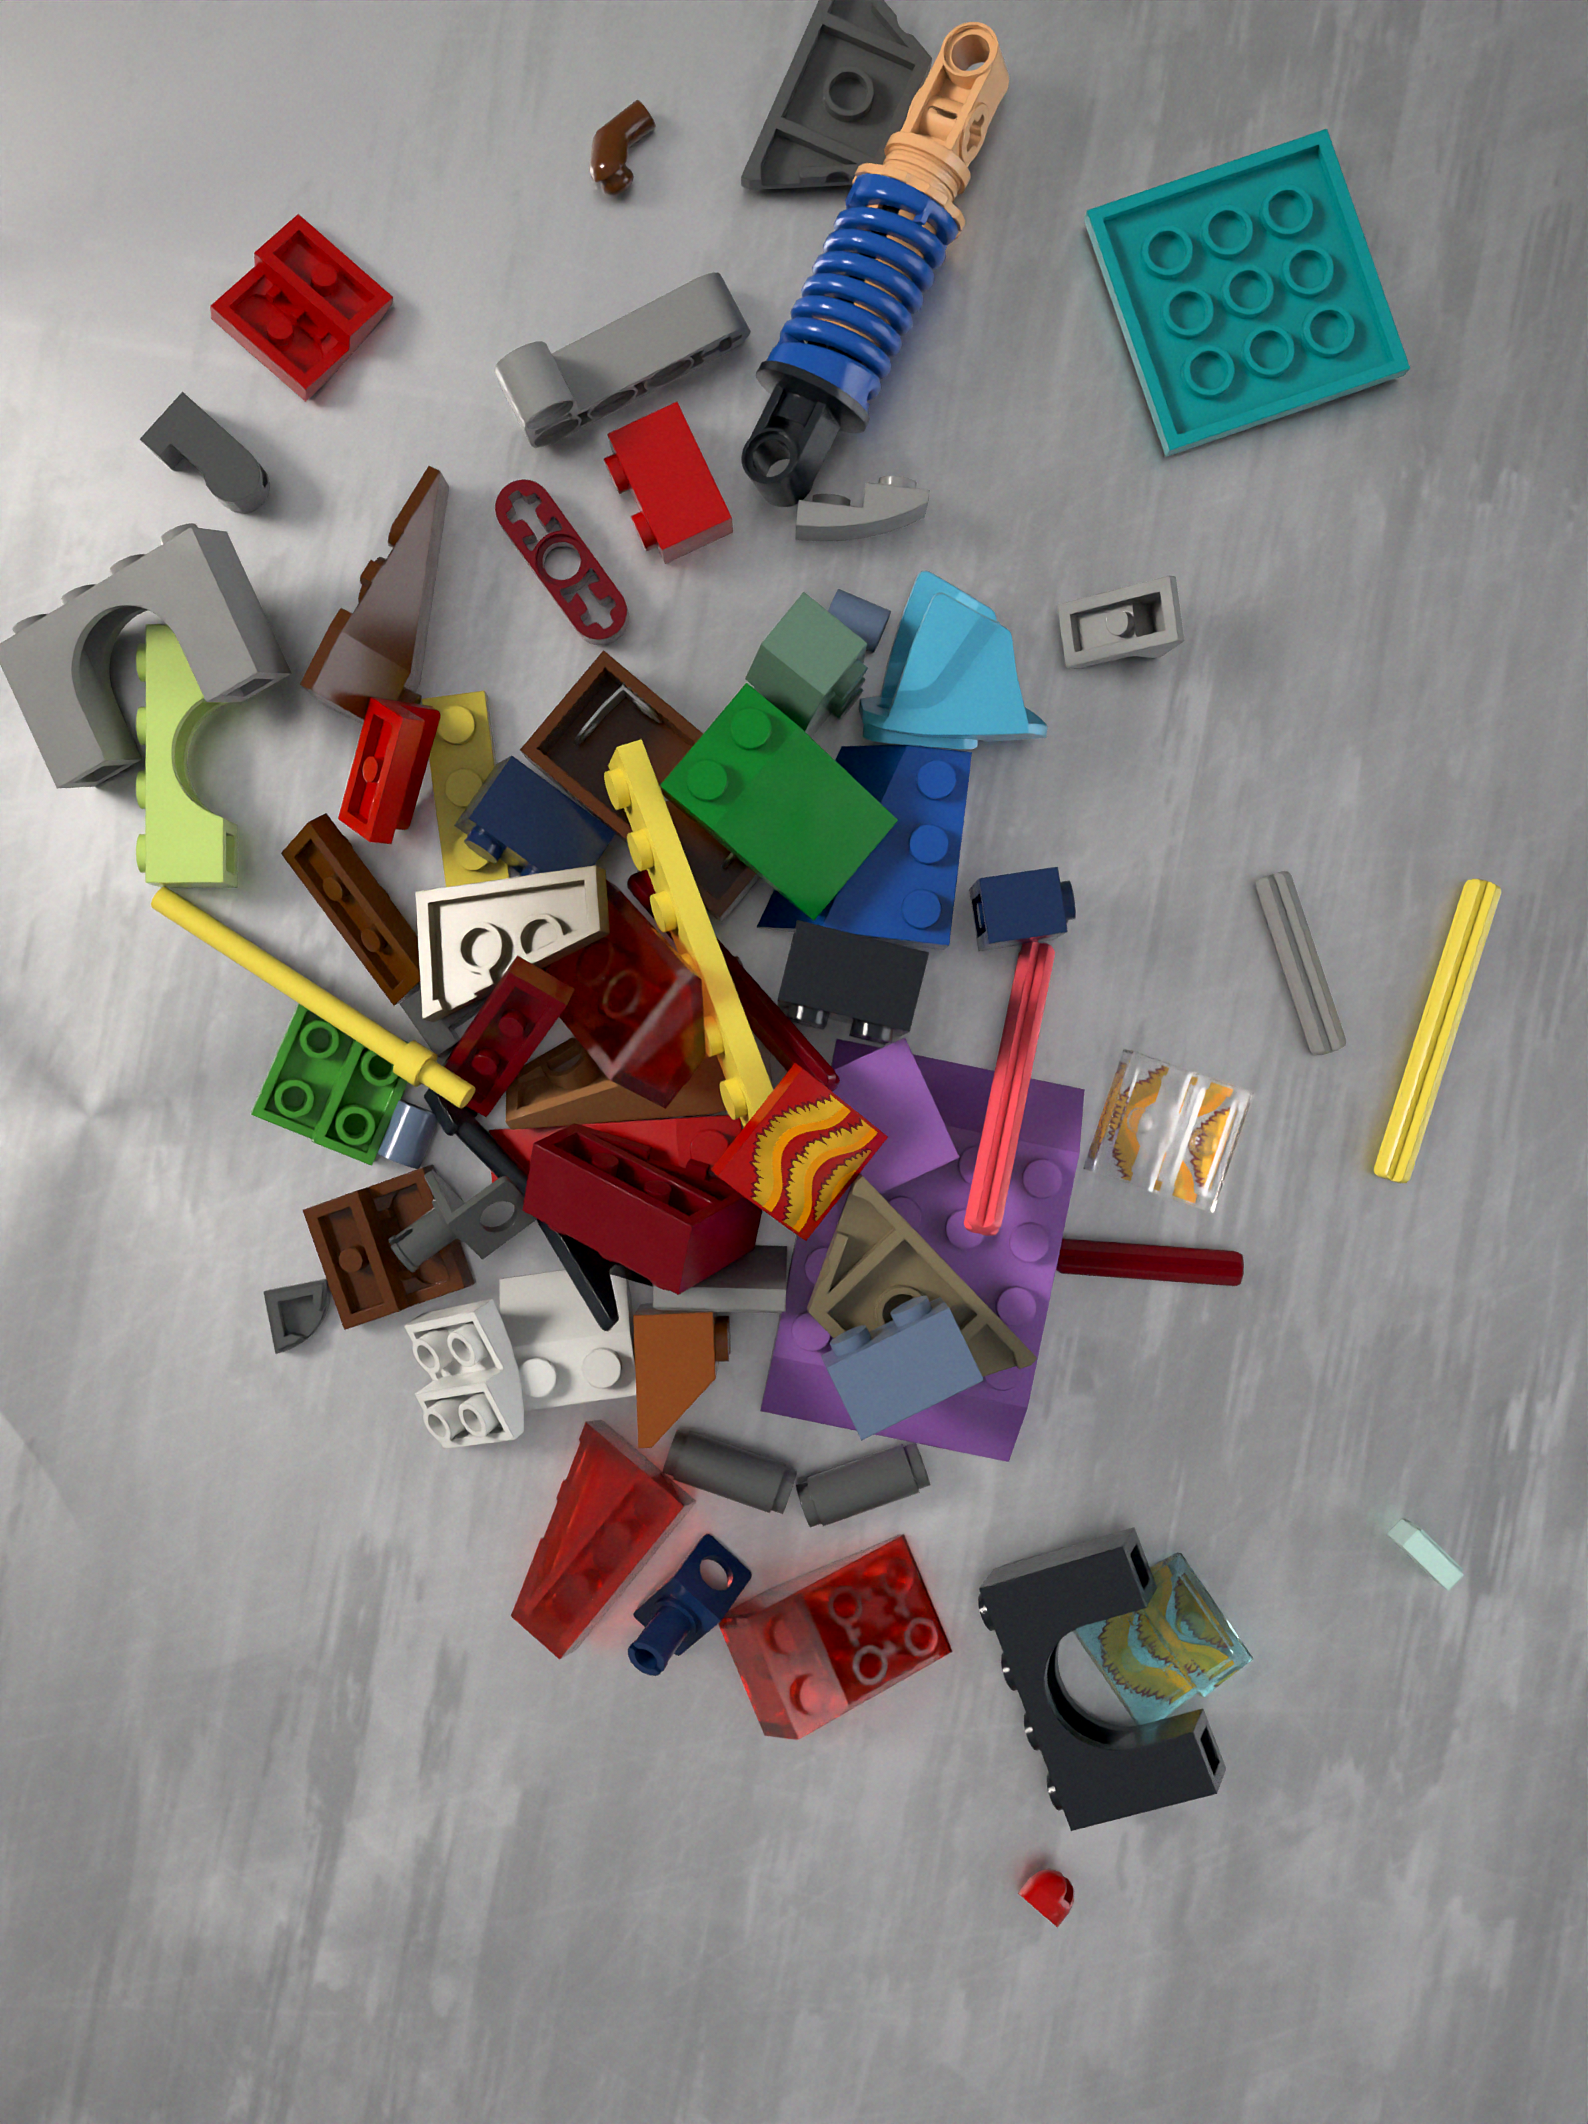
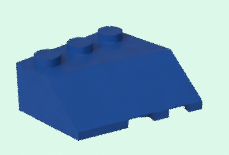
[757,745,972,950]

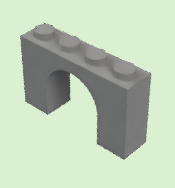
[0,523,292,789]

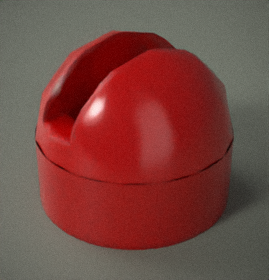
[1018,1868,1074,1928]

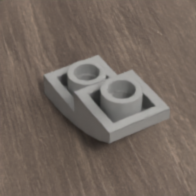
[795,476,930,541]

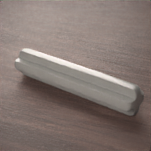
[1256,871,1346,1055]

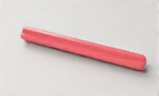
[964,942,1055,1236]

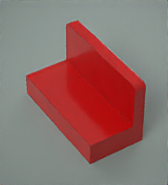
[338,697,441,844]

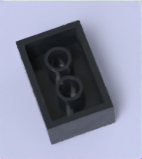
[777,920,929,1045]

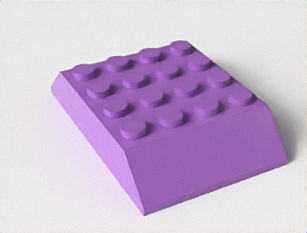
[760,1039,1085,1462]

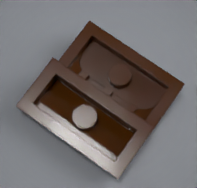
[303,1164,475,1330]

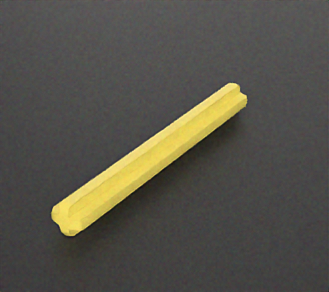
[1374,879,1501,1183]

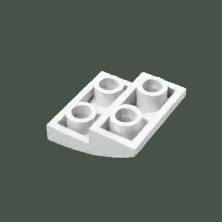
[404,1299,524,1449]

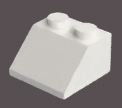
[499,1269,636,1411]

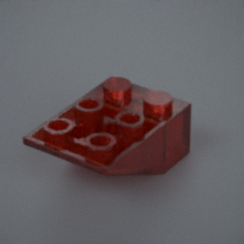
[718,1534,953,1740]

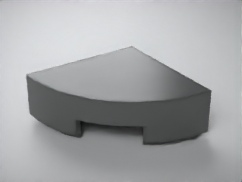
[263,1278,331,1354]

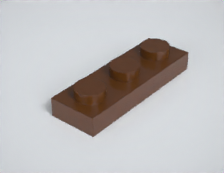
[281,813,421,1006]

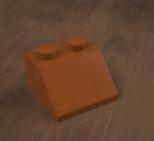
[633,1303,731,1448]

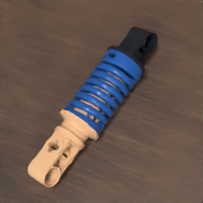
[741,22,1009,507]

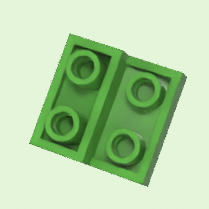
[251,1003,409,1166]

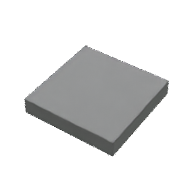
[653,1245,787,1313]

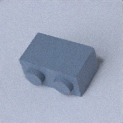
[821,1295,984,1441]

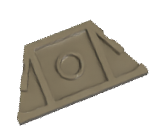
[807,1173,1038,1377]

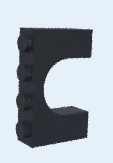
[978,1527,1226,1831]

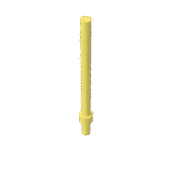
[151,887,476,1109]

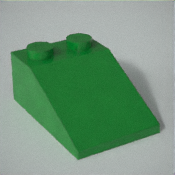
[660,683,898,922]

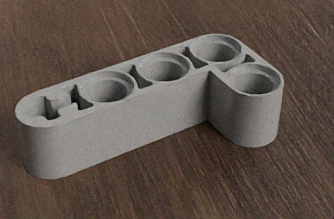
[494,272,751,448]

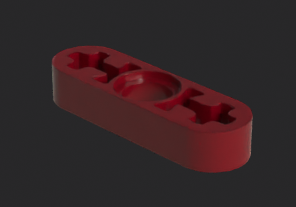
[495,479,629,645]

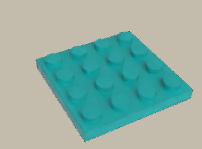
[1084,129,1410,457]

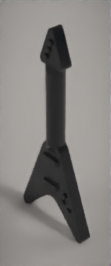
[424,1088,653,1331]

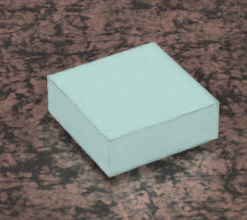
[1387,1519,1464,1591]

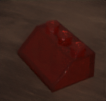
[542,879,706,1109]

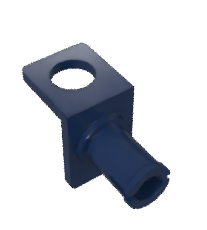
[628,1534,752,1676]

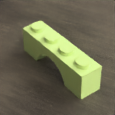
[136,624,238,888]

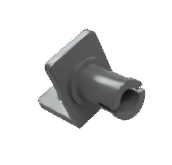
[388,1170,537,1272]

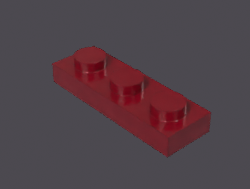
[442,955,575,1118]

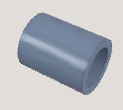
[828,589,891,652]
[378,1100,438,1169]

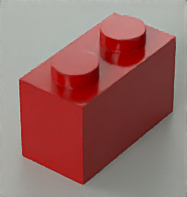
[603,402,733,564]

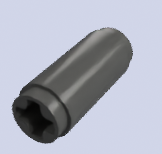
[662,1430,797,1514]
[796,1443,931,1528]

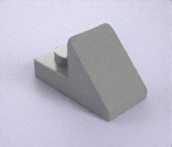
[1057,576,1184,669]

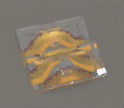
[1083,1049,1254,1213]

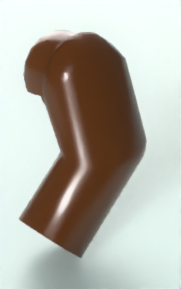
[589,100,656,196]

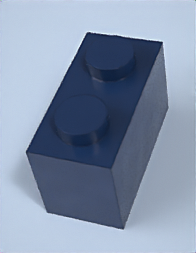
[454,756,616,877]
[969,867,1076,951]

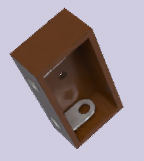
[520,650,760,923]

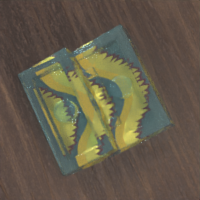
[1072,1552,1254,1725]

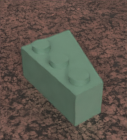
[745,592,868,738]

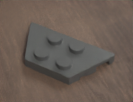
[741,0,932,190]

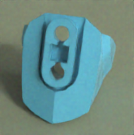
[859,570,1048,749]

